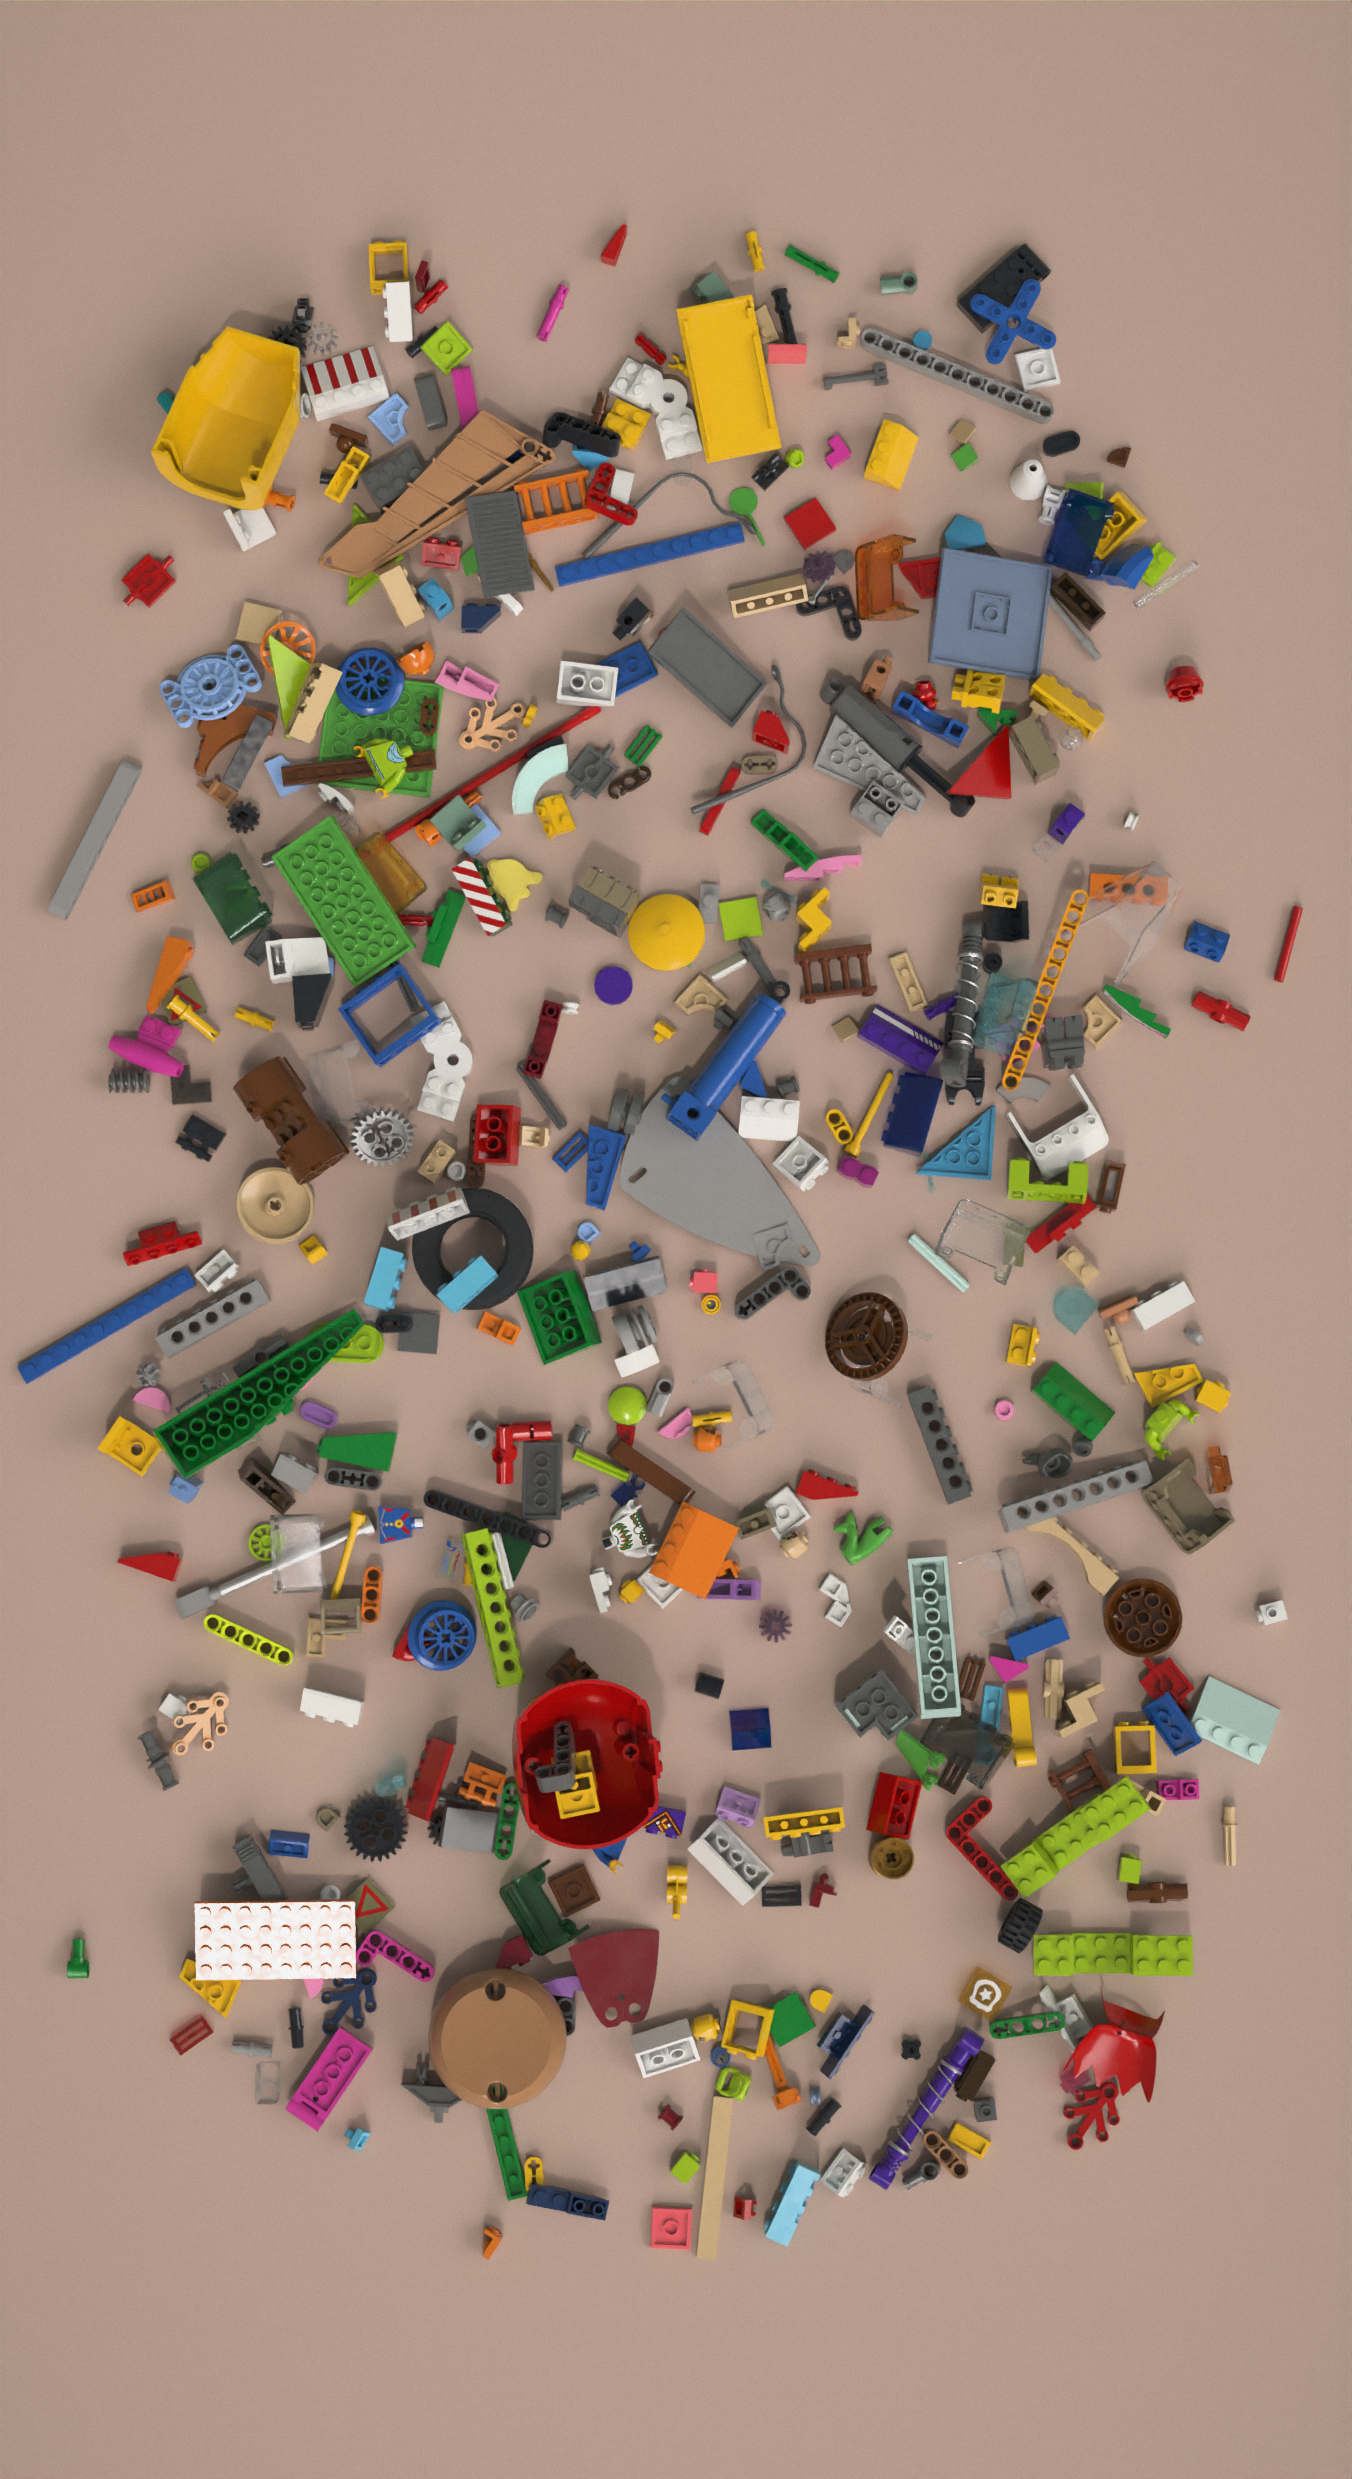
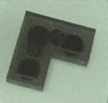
[170,1064,212,1105]

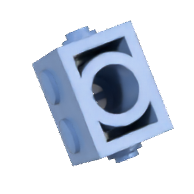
[168,1474,204,1504]

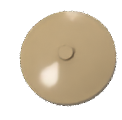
[235,1167,314,1245]

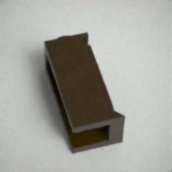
[954,2049,996,2102]

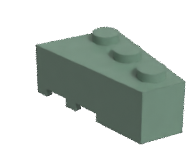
[689,271,734,304]

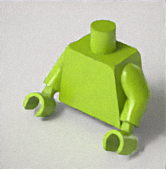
[1144,1399,1201,1461]

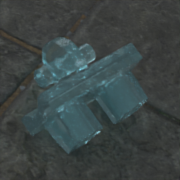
[374,1774,407,1797]

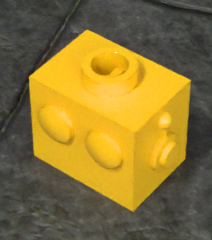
[1195,1379,1231,1413]

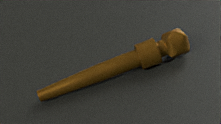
[528,553,554,592]

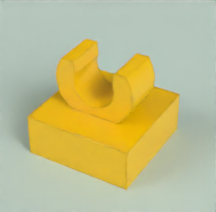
[653,1020,677,1044]

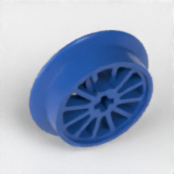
[335,648,404,716]
[407,1600,477,1671]

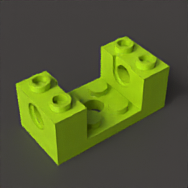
[1007,1157,1089,1204]

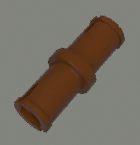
[591,392,609,427]

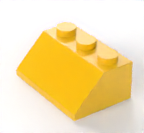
[864,419,919,491]

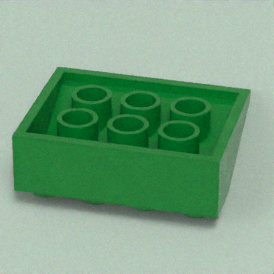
[517,1270,602,1365]

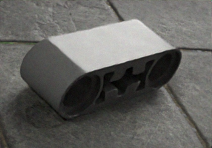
[414,374,447,431]
[324,1467,382,1491]

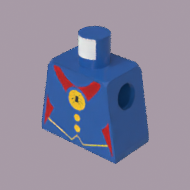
[378,1506,423,1544]

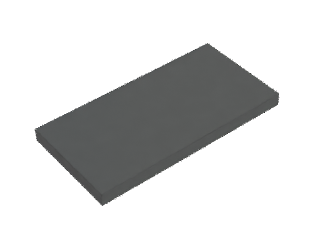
[646,607,768,728]

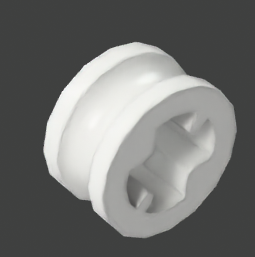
[1124,812,1139,831]
[562,1002,579,1015]

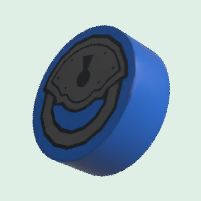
[711,2046,731,2067]

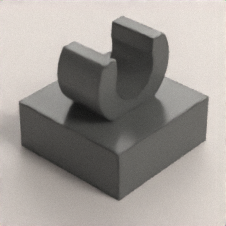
[713,1007,737,1030]

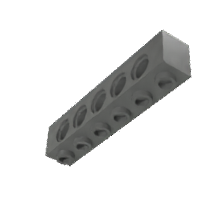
[907,1386,973,1505]

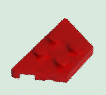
[898,557,941,600]

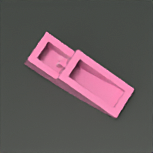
[435,661,499,701]

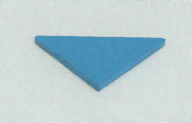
[916,1106,996,1180]

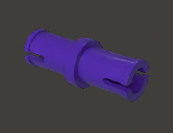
[923,991,959,1021]

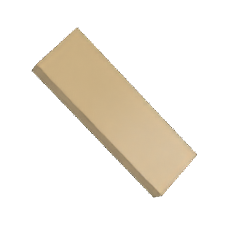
[888,952,928,1013]

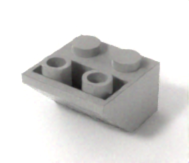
[850,781,905,838]
[271,1453,318,1495]

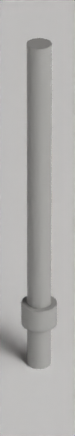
[1049,593,1101,662]

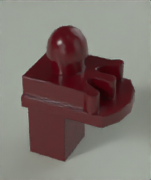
[809,1873,837,1908]

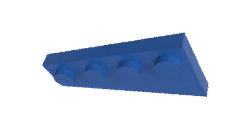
[585,1125,626,1210]

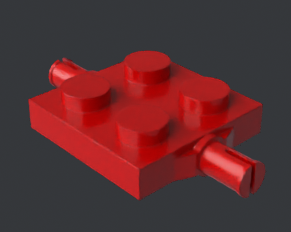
[121,554,176,608]
[1139,1657,1195,1714]

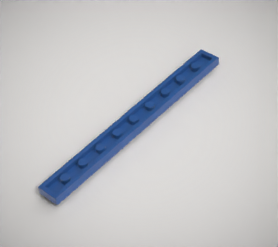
[555,522,745,587]
[17,1268,196,1384]

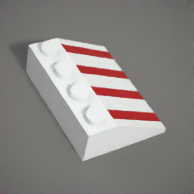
[300,346,389,422]
[387,1187,470,1241]

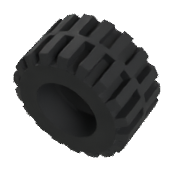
[998,1898,1043,1953]

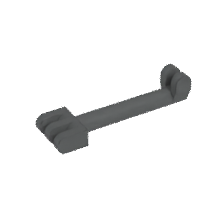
[822,364,889,390]

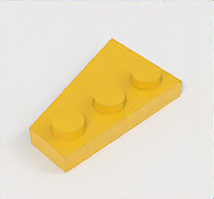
[1133,1364,1204,1408]
[179,1958,242,2019]

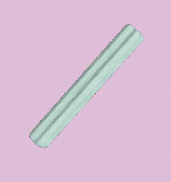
[908,1234,970,1292]

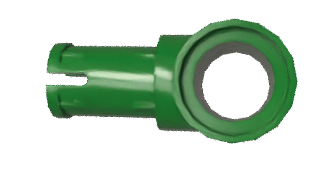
[67,1939,89,1979]

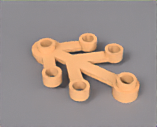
[459,698,526,752]
[171,1692,229,1756]

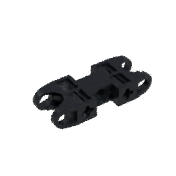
[944,1011,985,1106]

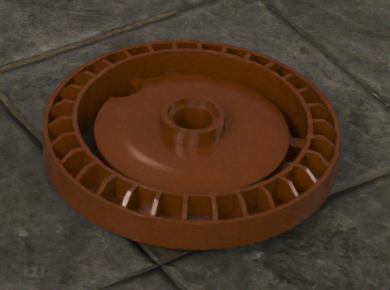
[825,1292,908,1381]

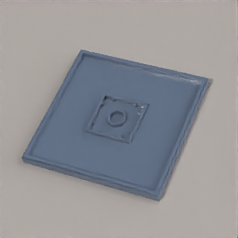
[928,548,1053,681]

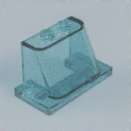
[973,972,1039,1057]

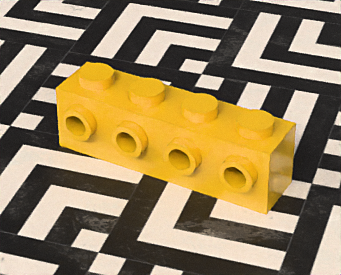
[763,1806,845,1840]

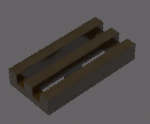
[937,1751,974,1795]

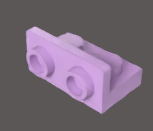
[715,1786,761,1827]

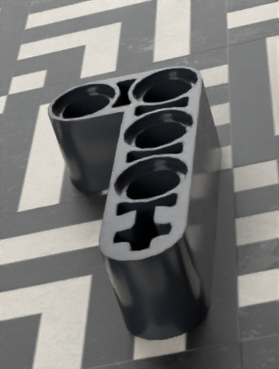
[542,412,621,458]

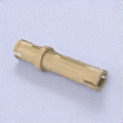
[1103,1326,1136,1385]

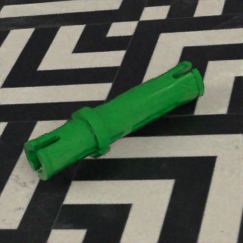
[785,245,840,283]

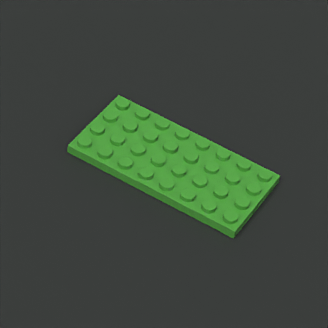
[271,815,417,987]

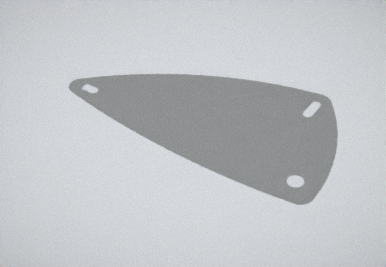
[619,1077,820,1266]

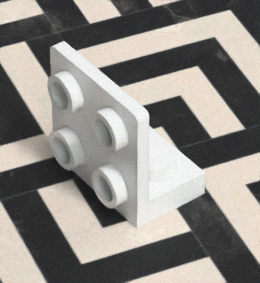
[223,508,276,552]

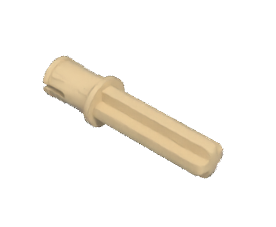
[1222,1806,1238,1866]

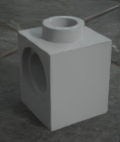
[466,1420,496,1450]

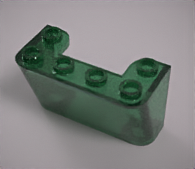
[192,852,273,945]

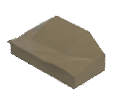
[734,1501,777,1540]

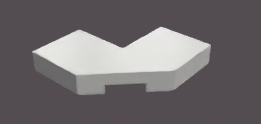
[819,1573,852,1628]

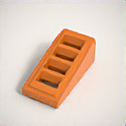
[130,881,176,912]

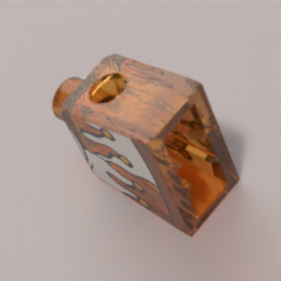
[1205,1446,1233,1494]

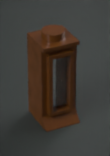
[1096,1160,1126,1214]

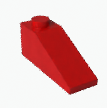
[117,1551,183,1582]

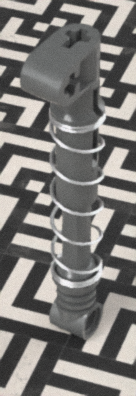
[940,920,985,1087]

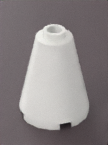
[1010,460,1048,501]

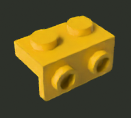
[535,793,576,840]

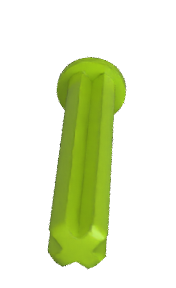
[572,1447,630,1481]

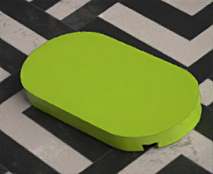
[307,1322,384,1364]

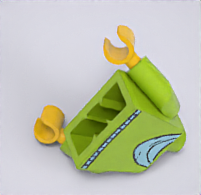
[354,738,413,800]

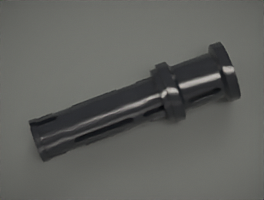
[771,288,798,344]

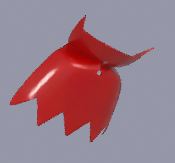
[1063,1986,1165,2103]

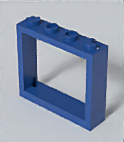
[338,964,442,1067]

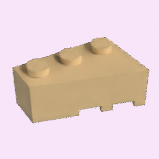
[373,561,425,628]

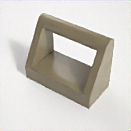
[320,1598,361,1635]

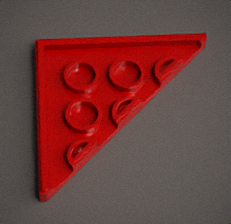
[946,725,1012,799]

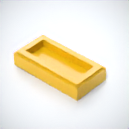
[947,2122,991,2160]

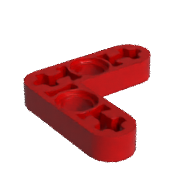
[584,463,638,526]

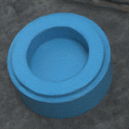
[913,331,932,351]

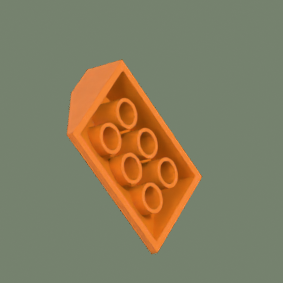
[649,1502,740,1600]

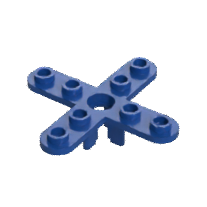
[970,279,1056,364]

